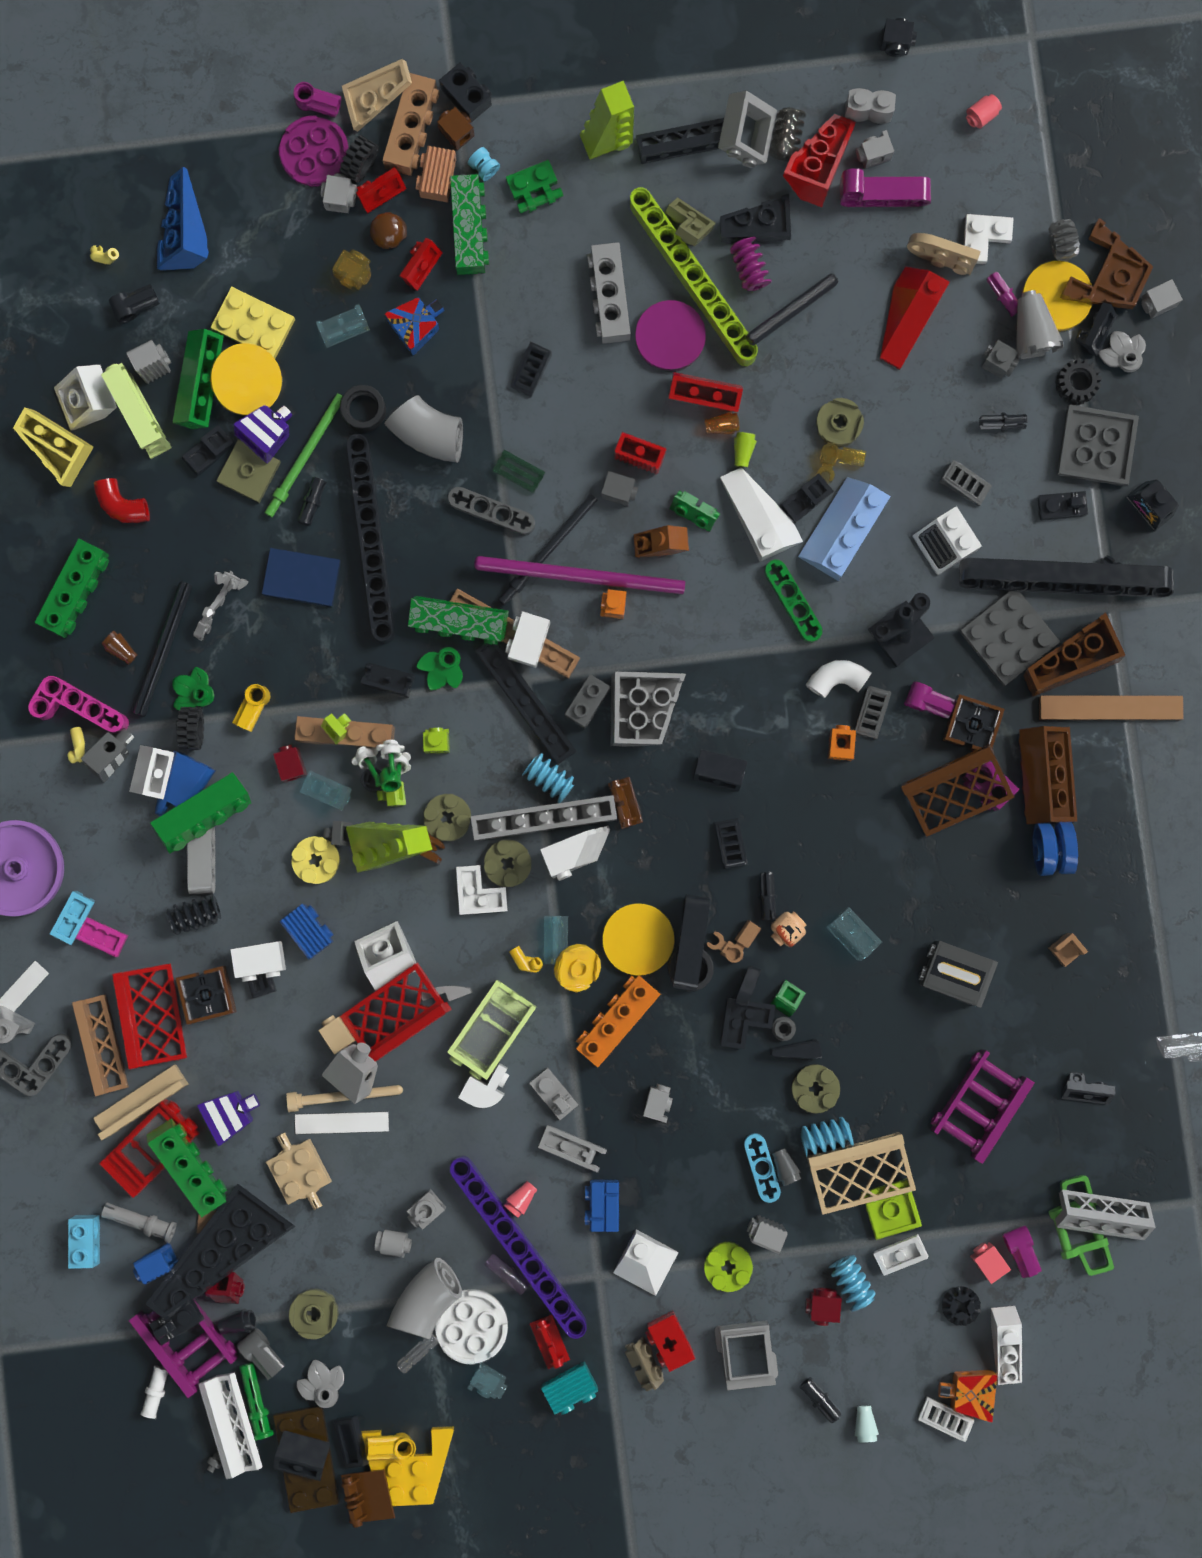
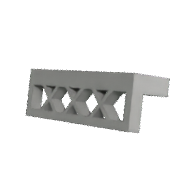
[1055,1190,1156,1240]

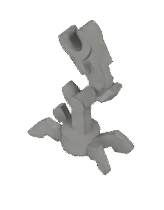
[193,571,248,641]

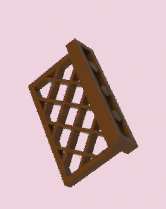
[901,744,1015,837]

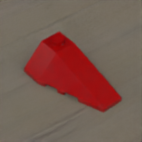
[783,114,856,207]
[880,266,950,370]

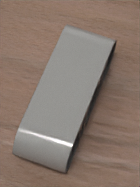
[187,827,216,894]

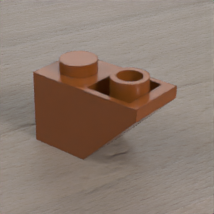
[633,525,689,558]

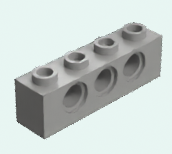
[587,242,630,344]

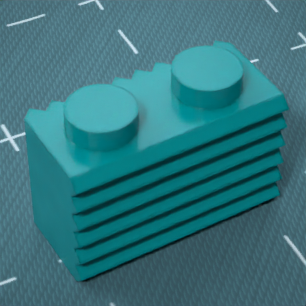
[541,1361,598,1415]

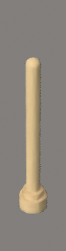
[287,1085,403,1112]

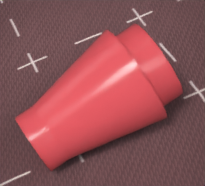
[503,1181,537,1218]

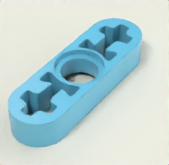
[744,1133,781,1203]

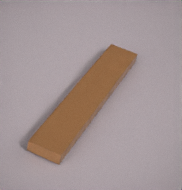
[450,588,580,679]
[1039,696,1183,720]

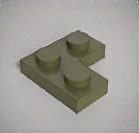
[665,197,716,247]

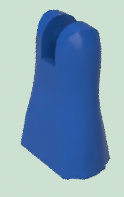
[155,750,216,816]

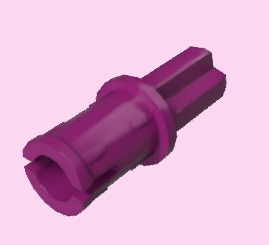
[986,272,1018,317]

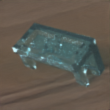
[316,304,370,348]
[826,907,882,961]

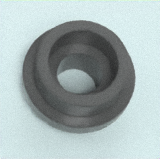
[772,1017,796,1041]

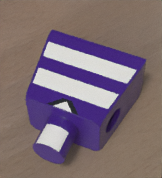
[234,405,292,464]
[197,1091,260,1146]

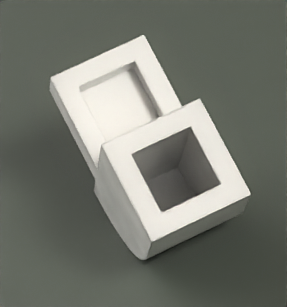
[458,1063,509,1108]

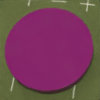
[279,116,349,186]
[635,300,706,371]

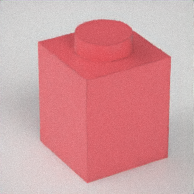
[970,1242,1011,1284]

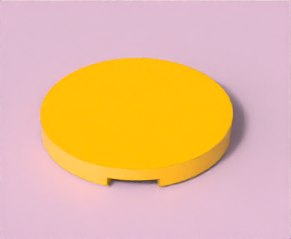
[1022,261,1092,332]
[210,343,282,416]
[603,904,674,975]

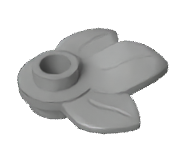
[1098,331,1146,372]
[297,1360,344,1408]

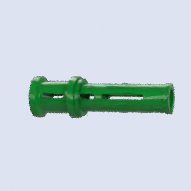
[239,1362,274,1441]

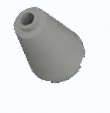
[1016,290,1064,359]

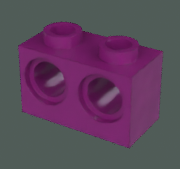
[961,761,1019,811]

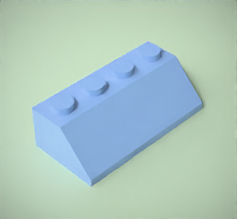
[798,477,891,581]

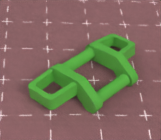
[1049,1175,1114,1276]

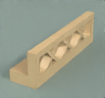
[93,1064,189,1140]

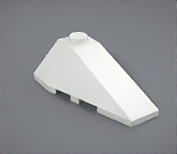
[720,467,803,562]

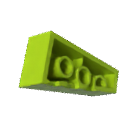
[580,81,634,159]
[346,822,432,873]

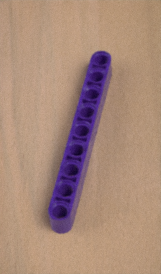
[450,1156,587,1339]

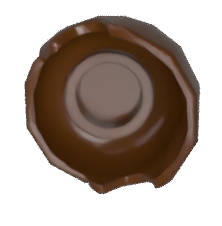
[370,212,407,249]

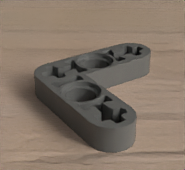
[0,1034,72,1096]

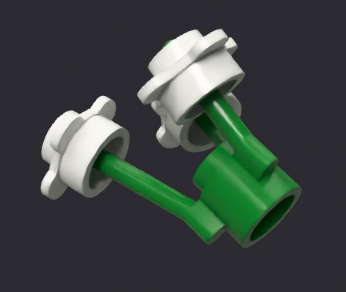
[351,740,411,792]

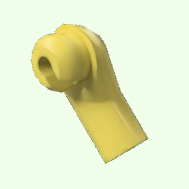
[67,727,85,763]

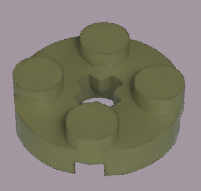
[816,398,864,446]
[424,794,471,841]
[484,840,531,887]
[791,1064,840,1113]
[289,1288,339,1339]

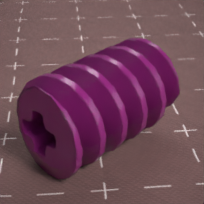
[730,237,772,291]

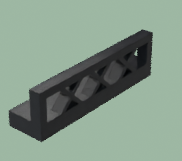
[636,118,724,164]

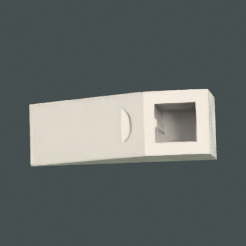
[991,1306,1022,1385]

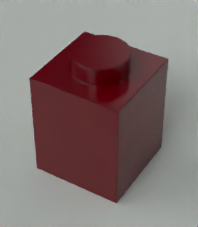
[273,745,307,783]

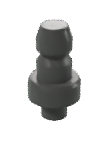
[207,1450,222,1473]

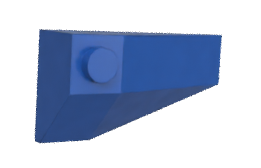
[157,167,209,270]

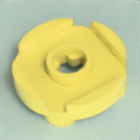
[292,836,340,884]

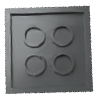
[1057,405,1139,487]
[959,591,1060,686]

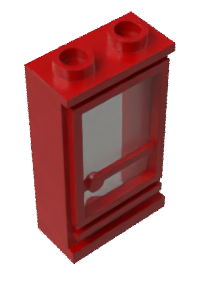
[99,1099,200,1198]

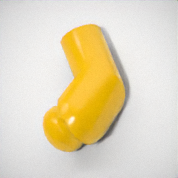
[509,946,543,973]

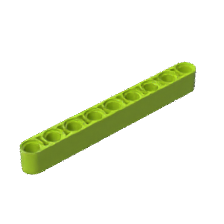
[630,187,758,366]

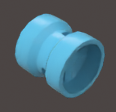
[468,147,500,181]

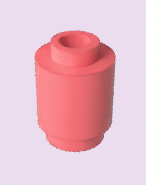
[966,94,1002,129]

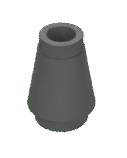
[772,1149,801,1186]

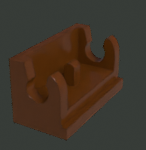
[418,832,445,865]

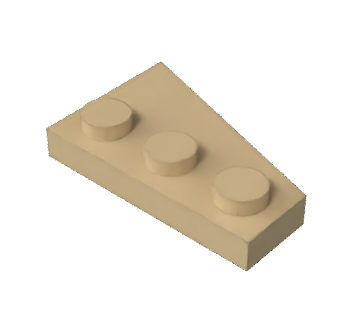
[342,59,412,132]

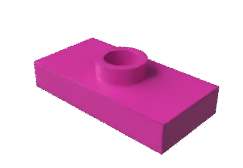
[75,917,128,957]

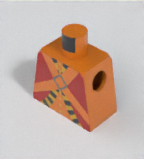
[938,1370,997,1422]

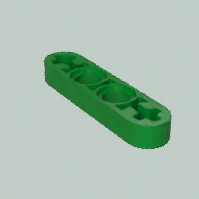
[765,560,823,643]

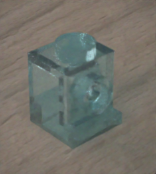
[467,1362,507,1399]

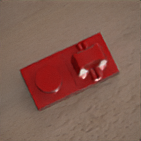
[356,167,407,213]
[400,238,443,291]

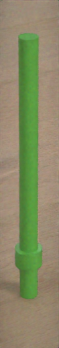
[264,393,343,518]

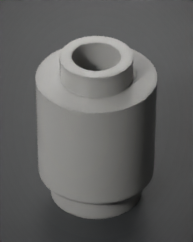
[375,1230,412,1258]

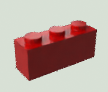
[668,372,743,412]

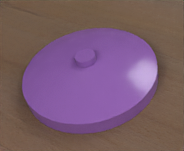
[0,820,64,916]

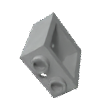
[718,91,777,168]

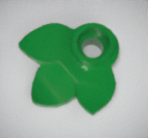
[417,647,463,690]
[172,667,214,710]

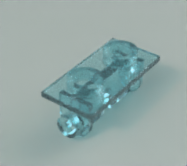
[544,916,568,964]

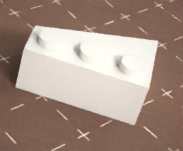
[540,826,610,881]

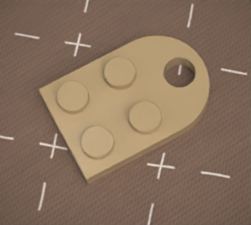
[907,233,981,275]

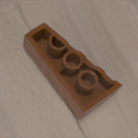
[1023,613,1125,697]

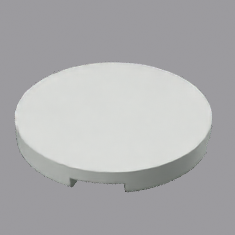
[435,1289,508,1364]

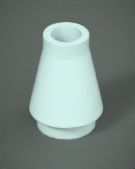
[855,1405,879,1443]

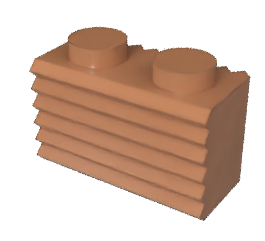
[416,146,456,202]

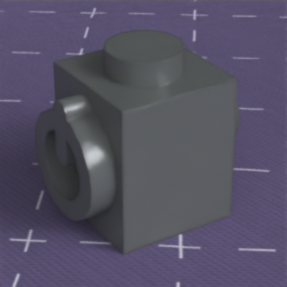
[982,340,1020,379]

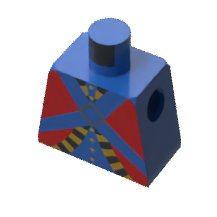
[385,297,445,355]

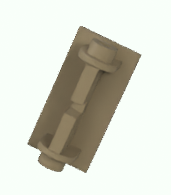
[625,1337,664,1391]

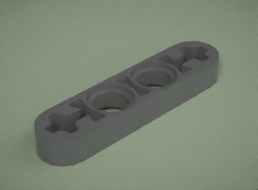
[448,487,535,535]

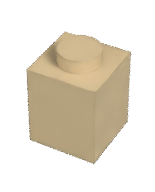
[318,1015,356,1054]

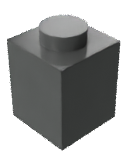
[601,471,638,506]

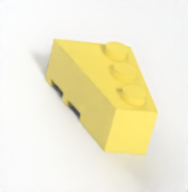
[13,407,93,487]

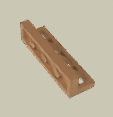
[72,994,129,1096]

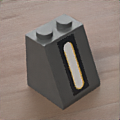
[918,941,998,1008]

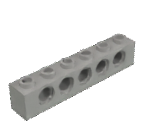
[471,795,617,841]

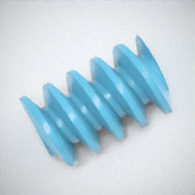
[522,753,574,803]
[801,1117,854,1157]
[829,1255,876,1312]

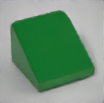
[770,980,805,1017]

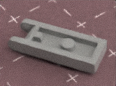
[538,1124,607,1172]

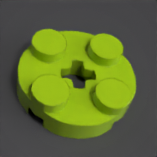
[704,1242,753,1292]

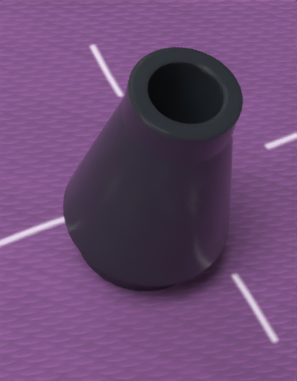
[218,1309,256,1334]

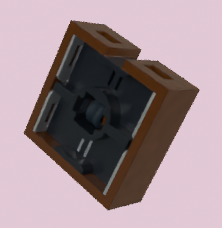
[942,694,1005,751]
[176,966,237,1025]

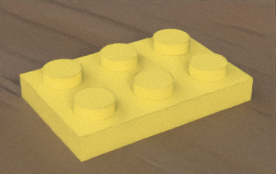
[210,286,295,359]

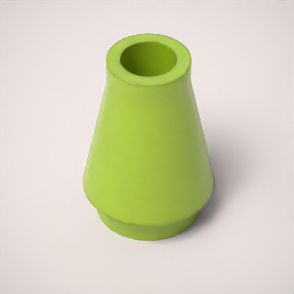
[734,432,757,467]

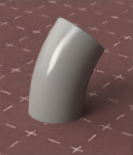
[385,395,463,463]
[387,1258,462,1340]

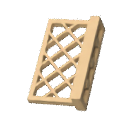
[806,1132,916,1215]

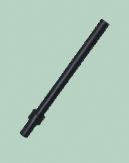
[498,494,598,606]

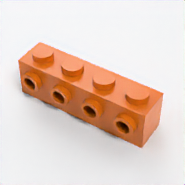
[576,975,661,1067]

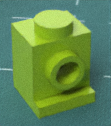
[423,728,450,754]

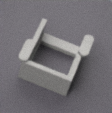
[715,1321,778,1390]

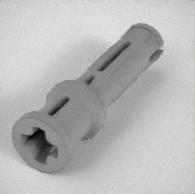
[101,1202,177,1244]

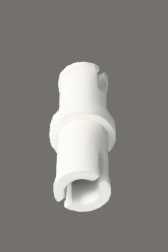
[140,1365,168,1419]

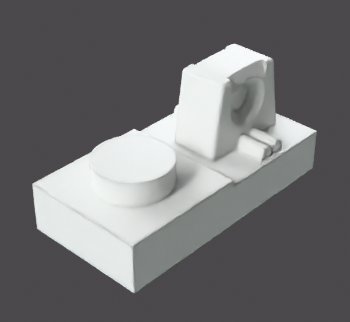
[873,1234,928,1276]

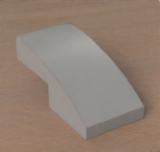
[421,985,473,1001]

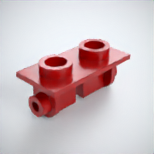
[530,1314,570,1369]

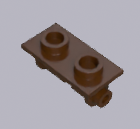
[608,777,643,829]

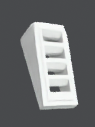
[918,1397,974,1442]

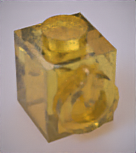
[332,250,371,290]

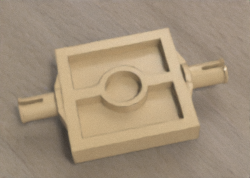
[266,1133,332,1210]

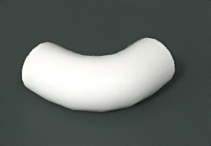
[806,660,871,698]

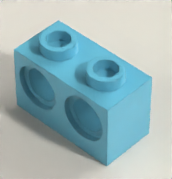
[68,1215,100,1269]

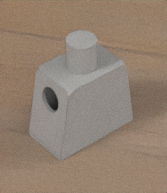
[322,1043,378,1104]

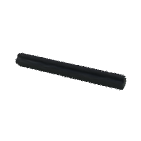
[746,273,839,346]

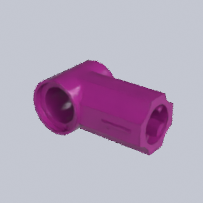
[293,82,342,118]
[904,681,956,719]
[1002,1225,1042,1278]

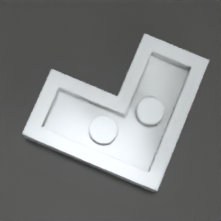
[964,214,1013,264]
[456,865,508,915]

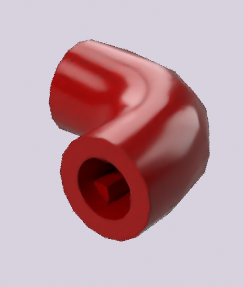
[94,478,150,523]

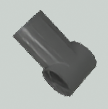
[237,1328,285,1380]

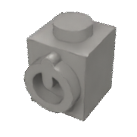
[321,174,357,214]
[407,1189,446,1230]

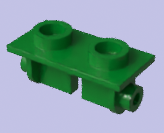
[669,490,720,532]

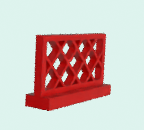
[112,963,187,1069]
[340,963,452,1062]

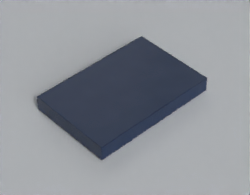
[262,548,341,607]

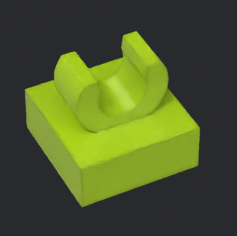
[321,713,351,744]
[377,782,406,807]

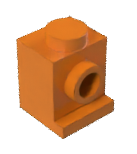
[600,589,627,619]
[827,725,856,761]

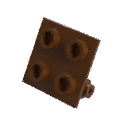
[341,1469,395,1528]

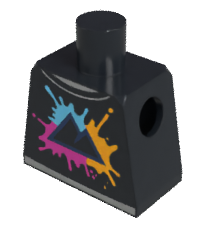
[1126,479,1179,531]

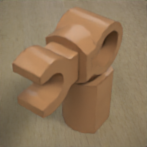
[707,920,761,963]

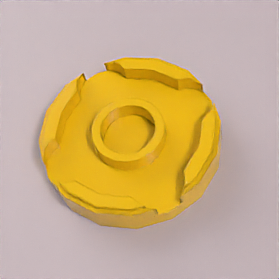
[554,944,601,992]

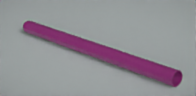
[474,556,685,595]

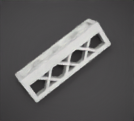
[198,1372,262,1479]

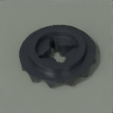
[942,1286,981,1326]

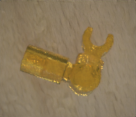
[817,443,866,482]

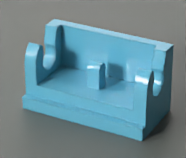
[50,891,95,945]

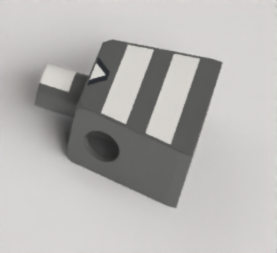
[81,728,134,783]

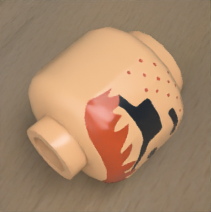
[771,911,807,947]

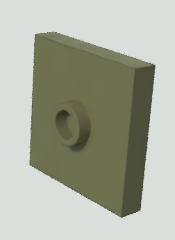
[217,440,281,503]

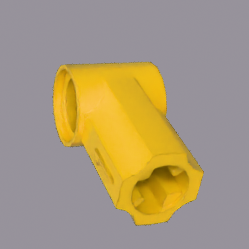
[232,684,271,732]
[365,1432,416,1461]

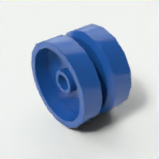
[1033,821,1078,876]

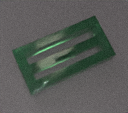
[493,450,545,494]

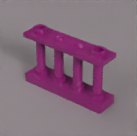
[930,1049,1035,1164]
[129,1300,239,1398]

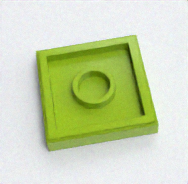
[861,1179,922,1240]

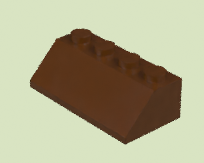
[1019,726,1077,824]

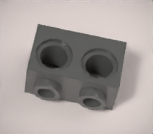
[565,674,610,729]

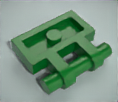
[506,160,564,214]

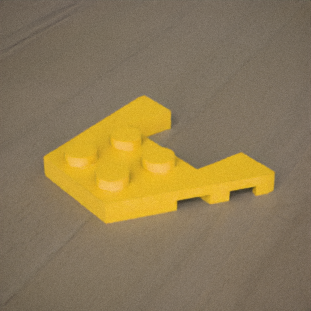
[361,1426,454,1506]

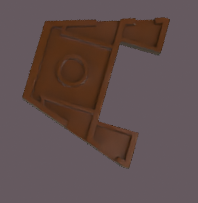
[1060,218,1153,309]

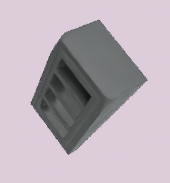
[939,459,992,506]
[855,686,891,739]

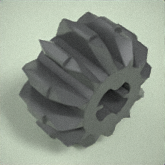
[1048,219,1080,261]

